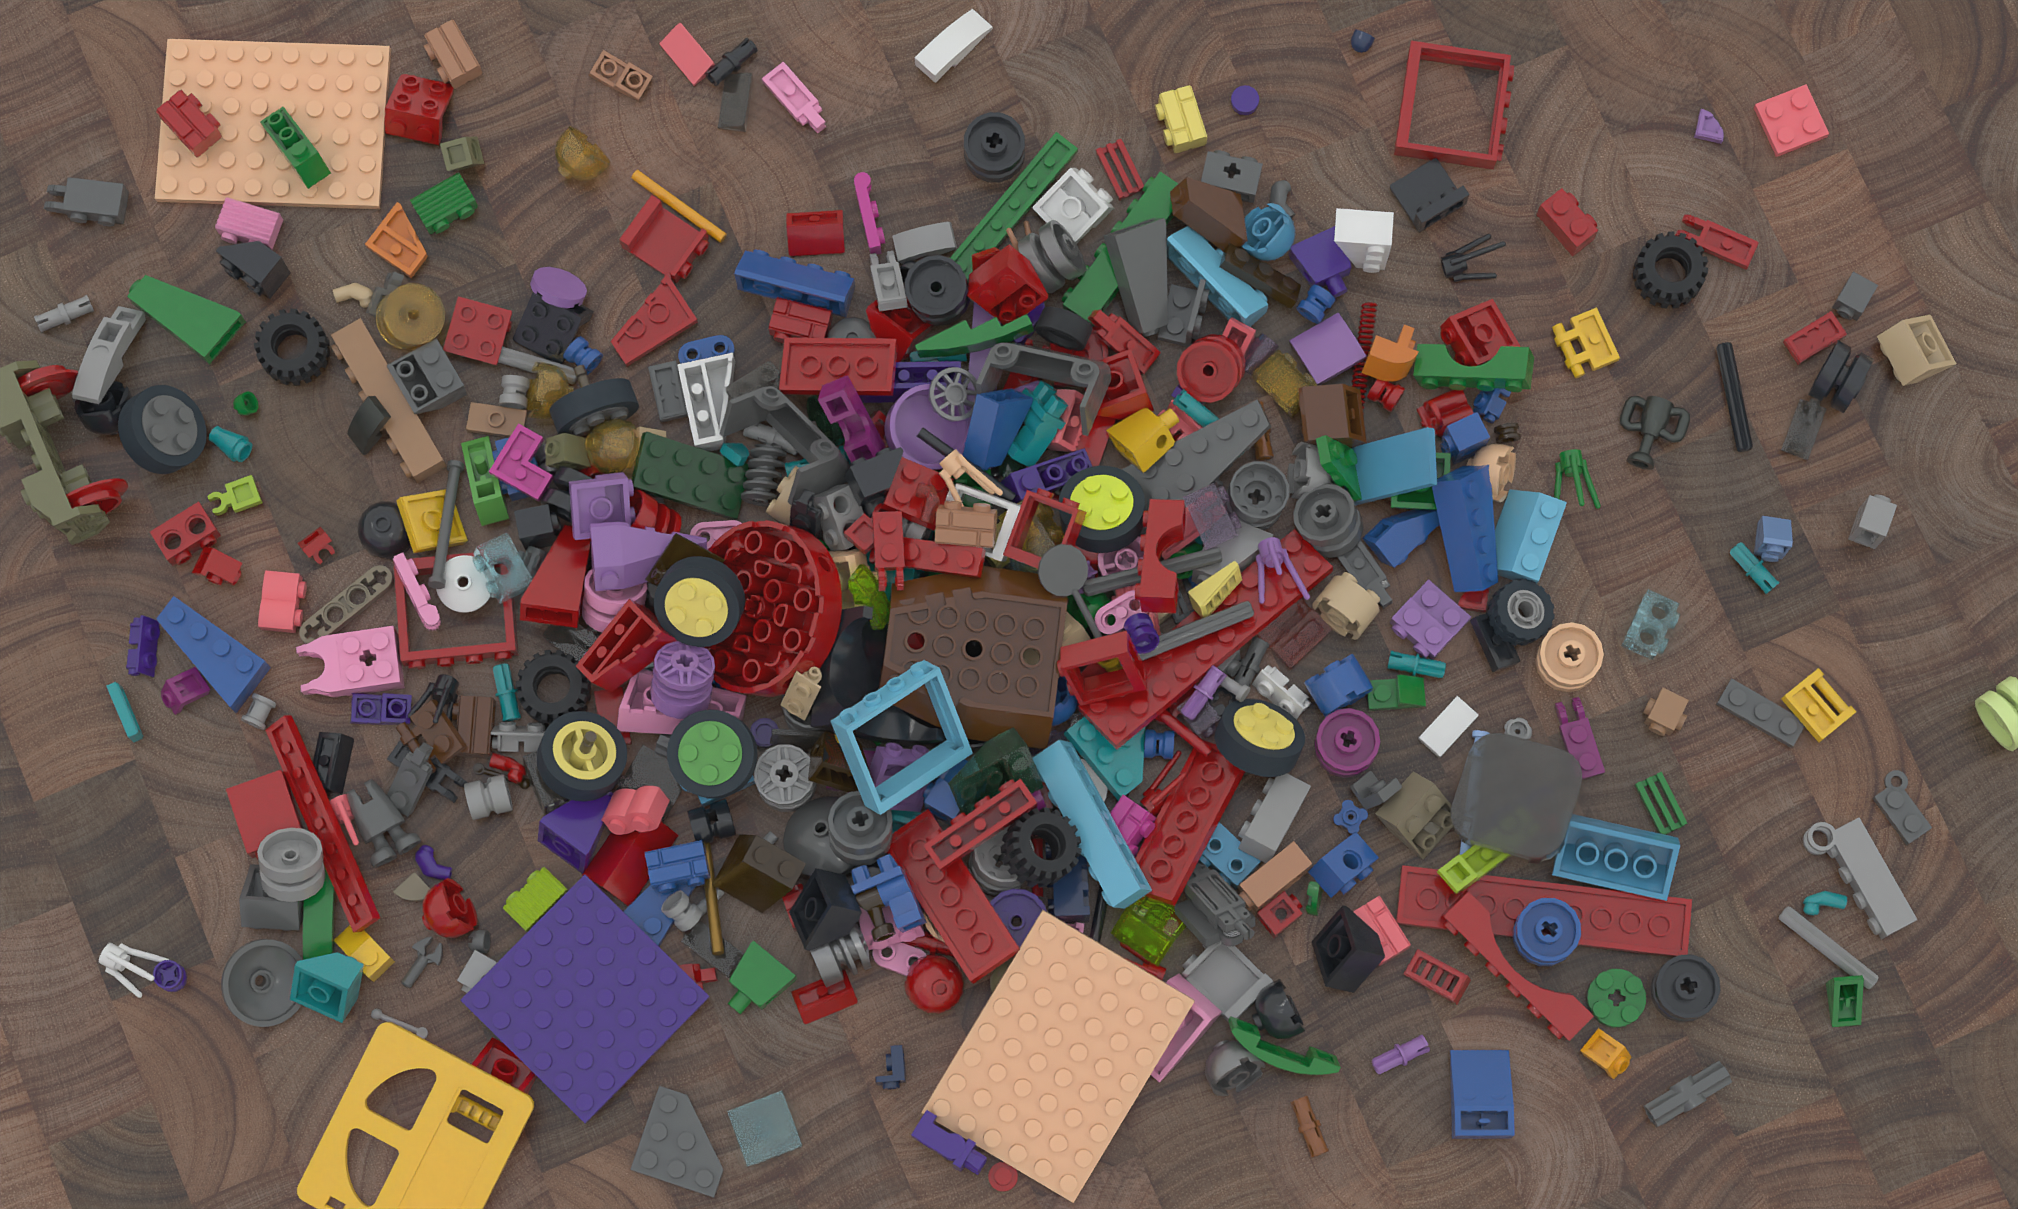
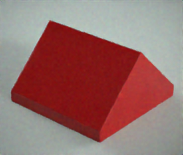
[472,1037,537,1094]

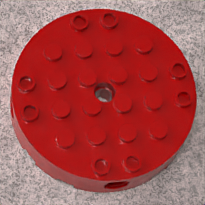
[704,520,842,697]

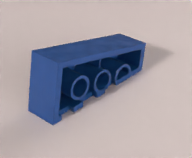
[1432,465,1498,592]
[156,596,271,713]

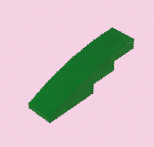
[915,314,1034,358]

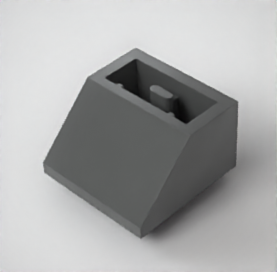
[386,338,467,414]

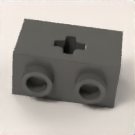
[1201,150,1263,203]

